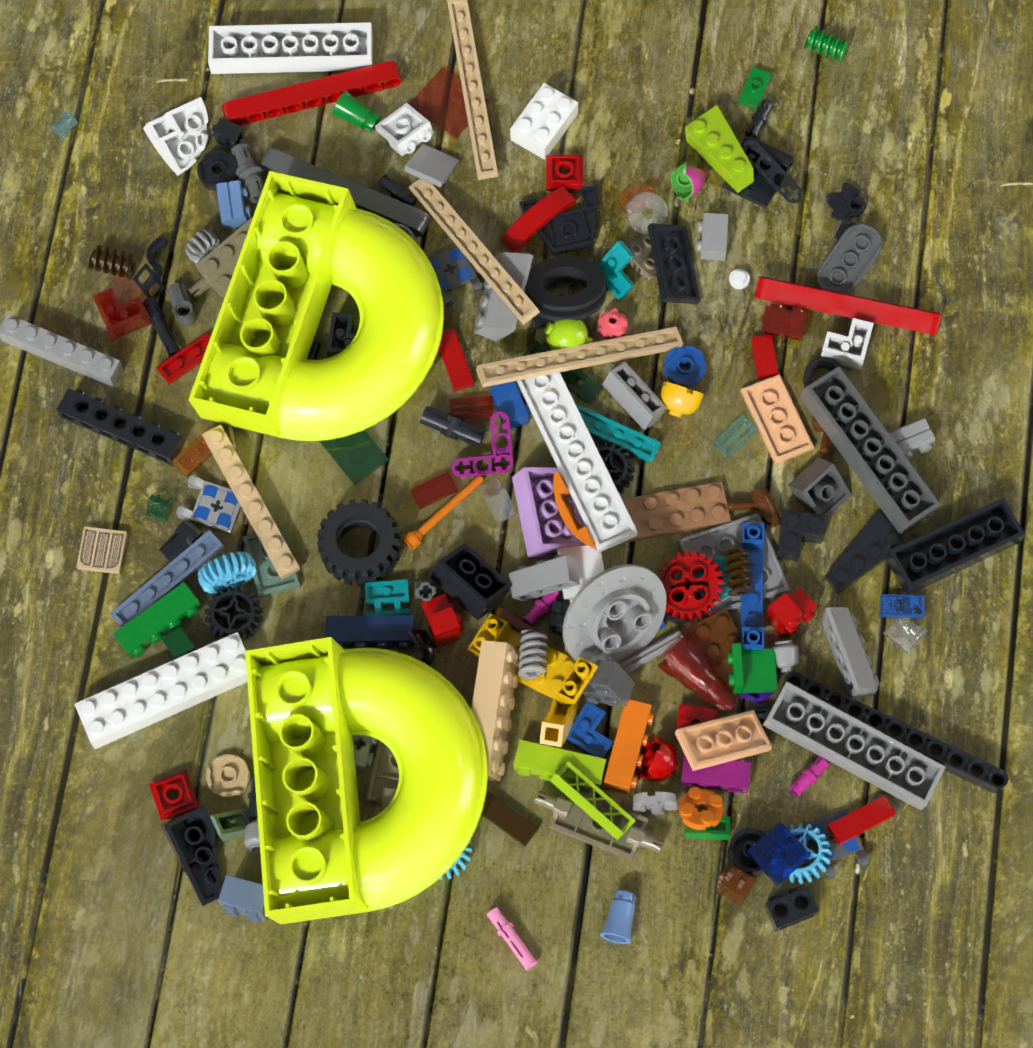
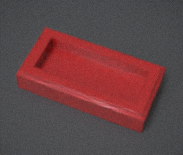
[751,335,778,378]

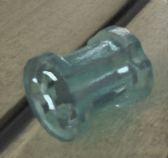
[51,111,78,139]

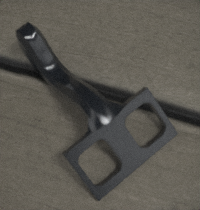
[133,236,169,299]
[407,629,436,666]

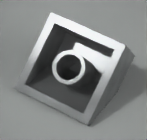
[788,457,852,518]

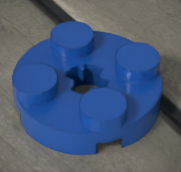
[664,346,706,389]

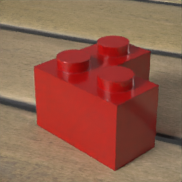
[765,587,817,638]
[421,594,463,648]

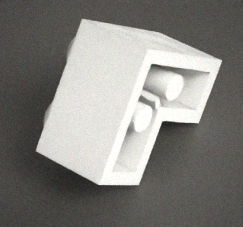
[821,318,874,371]

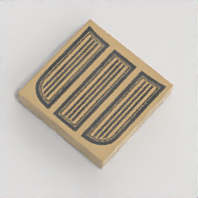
[76,526,128,574]

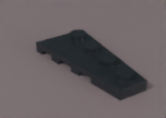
[825,510,906,594]

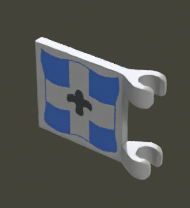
[176,475,241,533]

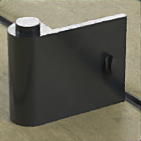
[722,135,795,209]

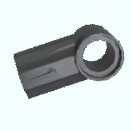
[167,282,196,327]
[414,578,438,601]

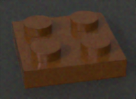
[686,609,742,667]

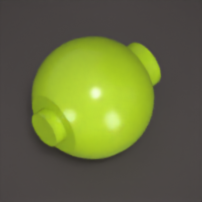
[545,319,593,351]

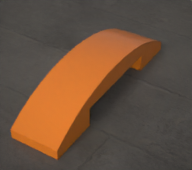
[553,471,597,550]

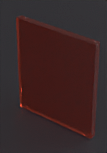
[409,67,489,139]

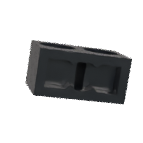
[764,886,819,932]

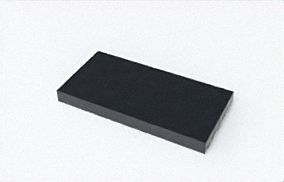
[647,223,700,304]

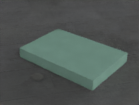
[243,526,301,598]

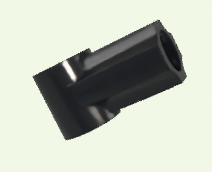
[159,519,203,562]

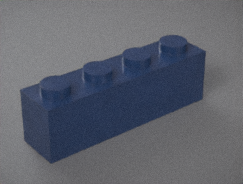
[326,615,415,649]

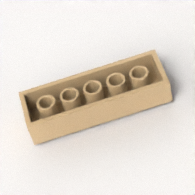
[471,640,520,782]

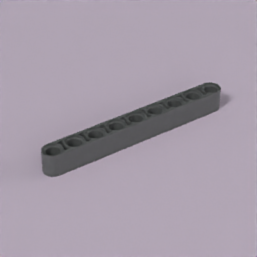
[258,148,431,237]

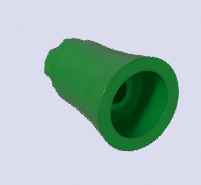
[332,91,381,133]

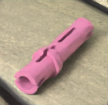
[487,907,538,970]

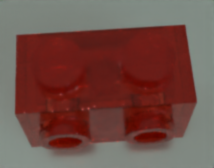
[761,304,808,341]

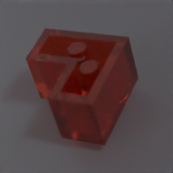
[92,288,151,340]

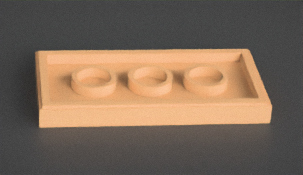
[740,374,814,465]
[675,710,772,771]

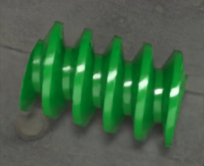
[804,25,849,64]

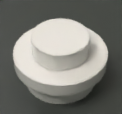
[729,269,750,289]

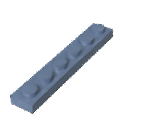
[110,530,224,627]

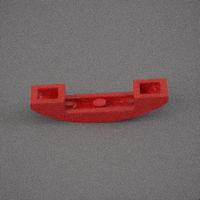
[501,186,577,253]

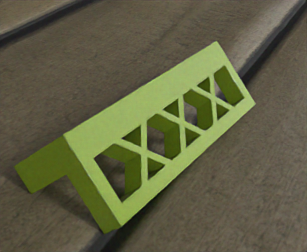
[550,761,636,841]

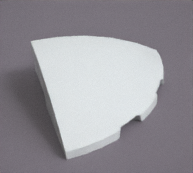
[143,97,208,176]

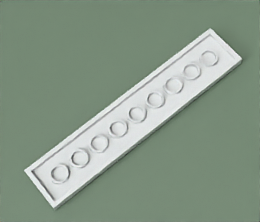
[516,372,638,553]

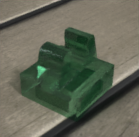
[146,494,172,523]

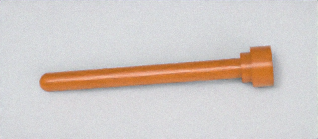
[402,475,484,550]

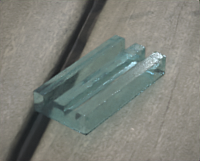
[713,414,758,459]

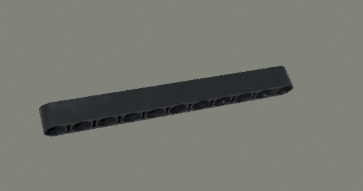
[783,672,1008,793]

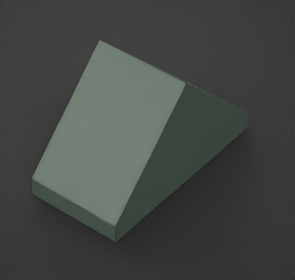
[210,808,252,843]

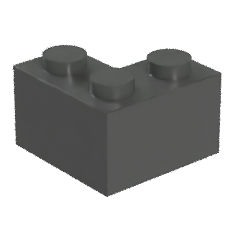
[582,660,635,707]

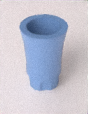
[600,890,636,944]

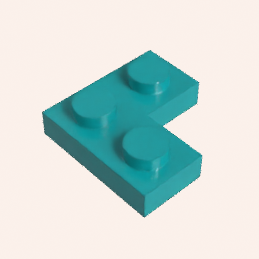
[597,241,635,300]

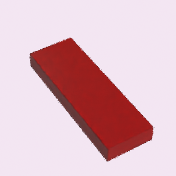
[439,328,474,392]
[156,332,211,385]
[827,795,896,846]

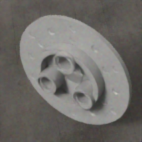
[563,564,666,664]

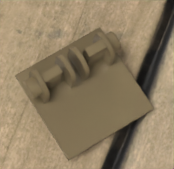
[626,233,656,282]

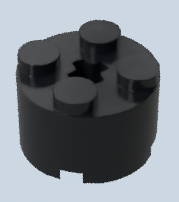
[727,827,774,877]

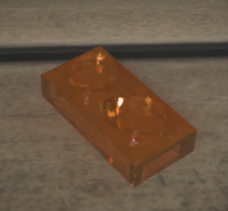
[172,433,212,478]

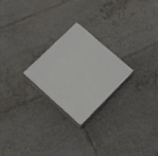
[404,144,459,187]

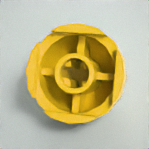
[660,381,704,418]

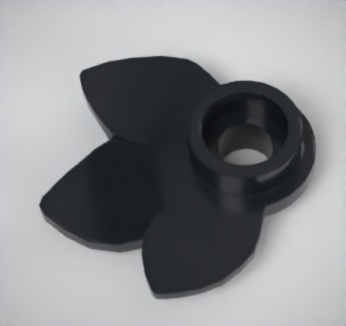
[826,182,866,220]

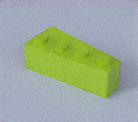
[685,105,754,193]

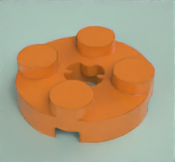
[678,787,724,830]

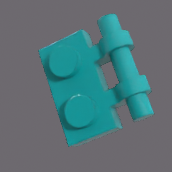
[365,579,410,615]

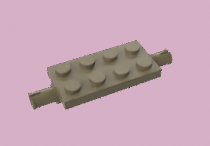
[187,215,254,300]
[367,740,399,813]
[534,788,665,861]

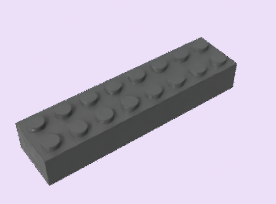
[799,366,941,534]

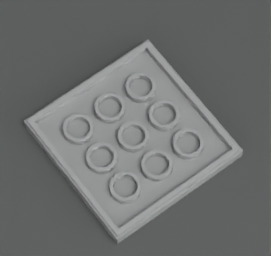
[678,512,790,618]

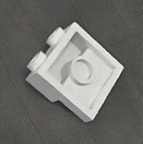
[375,103,434,156]

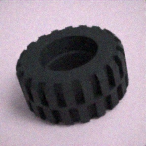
[317,499,401,586]

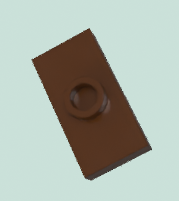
[495,608,537,633]

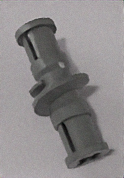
[231,143,263,203]

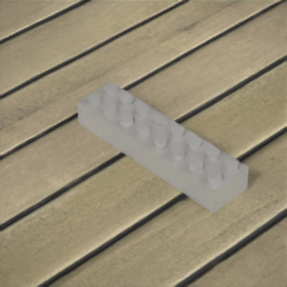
[763,682,946,810]

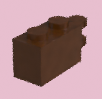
[717,865,756,907]

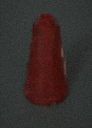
[657,635,738,713]

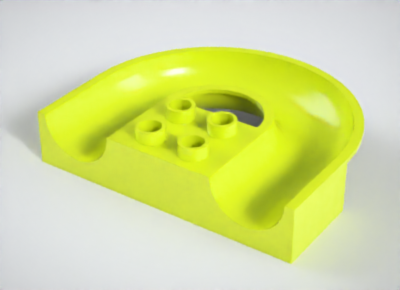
[189,171,444,441]
[245,637,488,924]

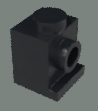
[211,118,245,149]

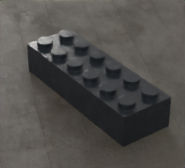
[886,498,1025,595]

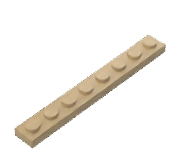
[202,425,300,580]

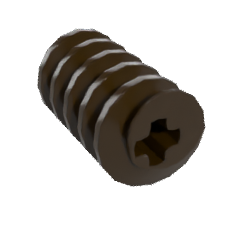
[88,245,135,280]
[724,548,755,596]

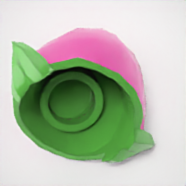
[670,162,708,203]

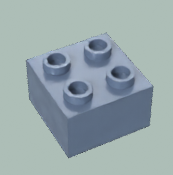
[218,875,268,923]

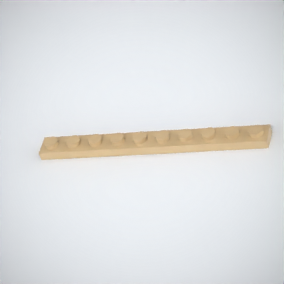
[447,0,498,180]
[408,178,540,325]
[476,327,683,387]

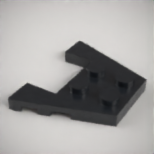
[519,184,598,256]

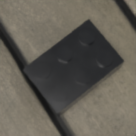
[430,543,512,621]

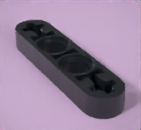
[742,140,804,204]

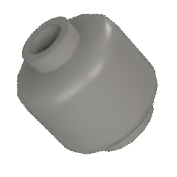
[771,640,800,672]
[244,819,260,854]

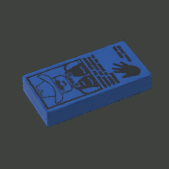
[880,594,925,619]

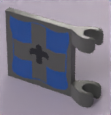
[428,246,483,307]
[805,809,869,880]

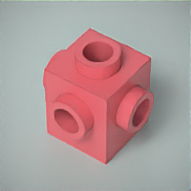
[597,308,628,340]

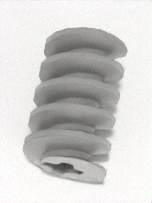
[518,630,548,680]

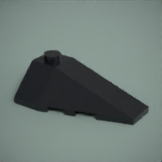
[161,805,222,906]

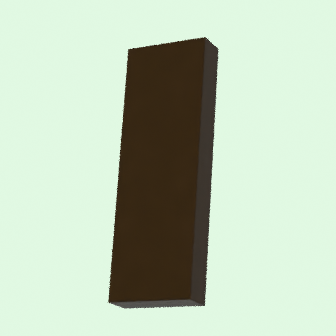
[481,791,539,847]

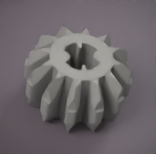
[185,229,220,263]

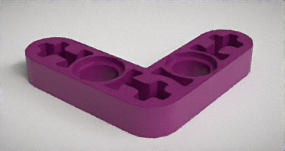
[451,411,513,477]

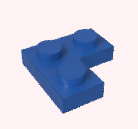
[566,701,613,759]

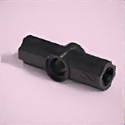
[419,406,486,447]

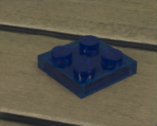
[747,822,811,886]

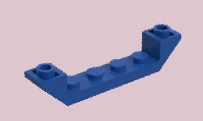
[740,522,764,650]

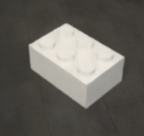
[510,83,578,160]

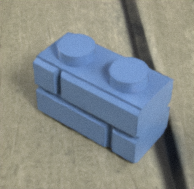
[216,180,251,229]

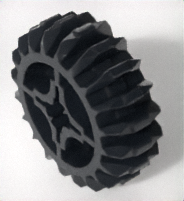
[595,441,635,494]
[204,586,263,641]

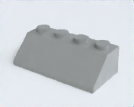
[474,252,533,342]
[821,607,879,700]

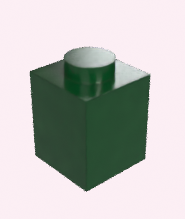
[162,627,196,659]

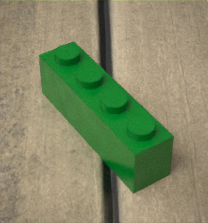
[113,582,202,660]

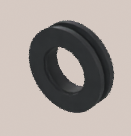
[526,256,606,321]

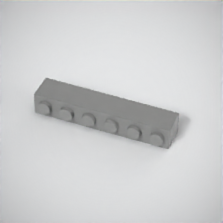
[0,314,124,388]

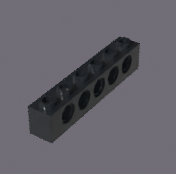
[56,388,184,466]

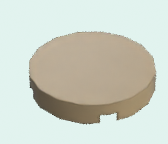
[206,754,251,798]

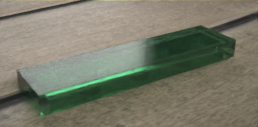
[523,340,603,405]

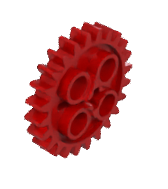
[658,550,726,621]

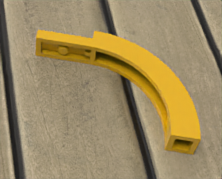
[540,598,581,747]

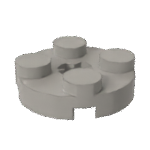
[633,792,677,815]

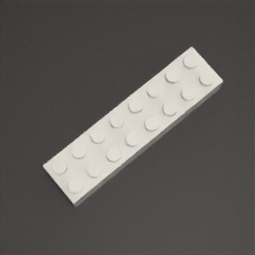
[208,22,373,74]
[75,632,247,749]

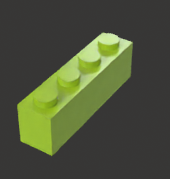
[513,740,606,791]

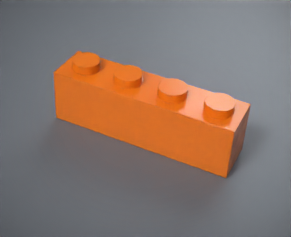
[603,699,654,794]

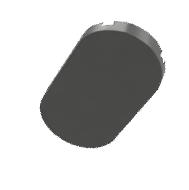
[816,224,882,294]

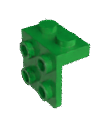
[727,643,777,694]

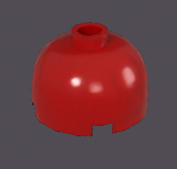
[638,736,679,782]

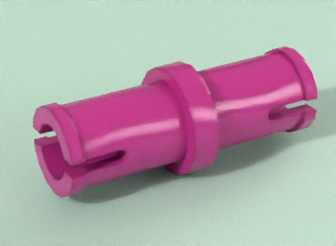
[522,591,561,627]
[789,756,829,797]

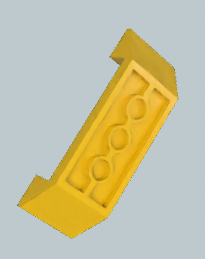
[467,613,598,704]

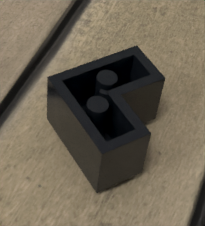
[326,312,356,358]
[776,510,826,561]

